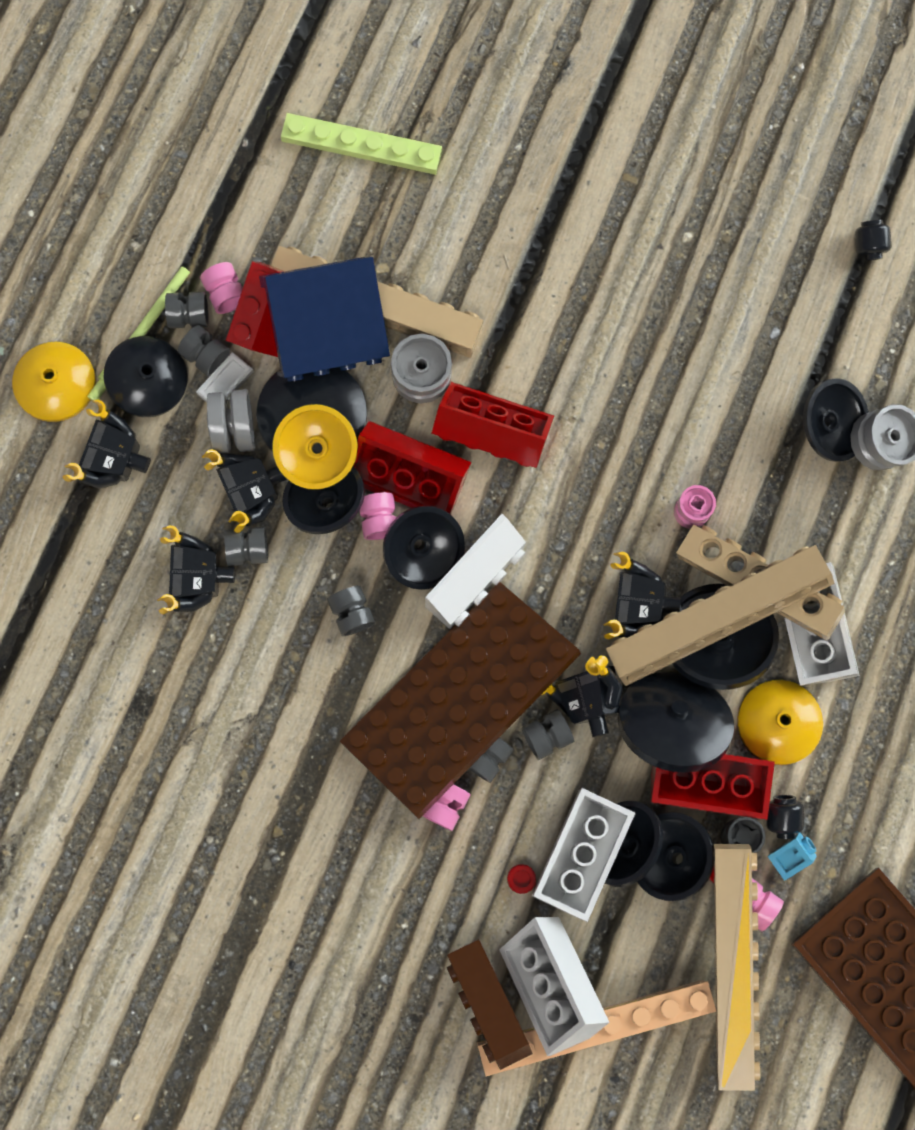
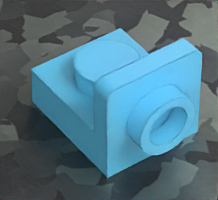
[767,832,817,881]

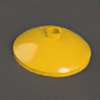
[12,342,96,422]
[273,404,358,489]
[737,680,823,765]

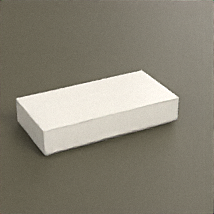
[196,352,254,402]

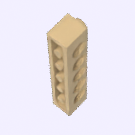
[676,524,845,641]

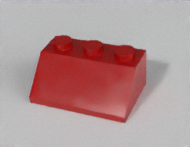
[226,261,285,357]

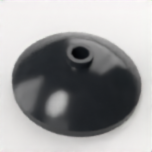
[104,336,188,417]
[803,378,869,462]
[282,466,365,534]
[383,506,465,590]
[605,801,663,887]
[634,812,715,901]

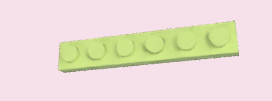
[281,113,442,175]

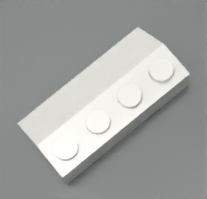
[425,514,526,629]
[785,562,860,686]
[531,788,635,922]
[499,917,610,1056]

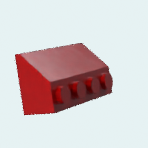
[431,382,554,468]
[353,421,472,515]
[651,754,775,820]

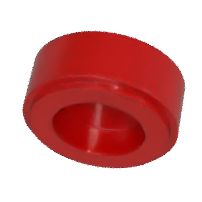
[507,864,536,894]

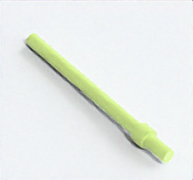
[87,267,190,400]

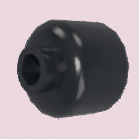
[855,220,892,261]
[766,795,804,839]

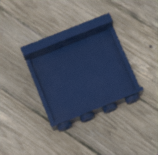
[259,257,390,381]

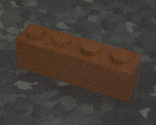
[446,939,533,1070]

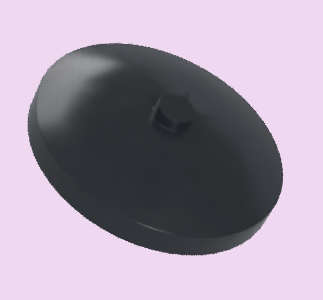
[256,367,367,454]
[668,583,779,690]
[618,672,734,773]

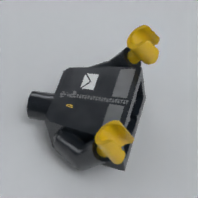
[63,400,151,489]
[202,449,288,533]
[157,525,235,614]
[603,552,682,639]
[542,656,623,737]

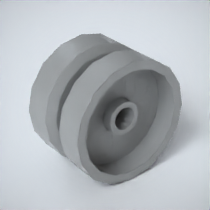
[391,334,452,404]
[207,389,255,454]
[851,405,915,470]

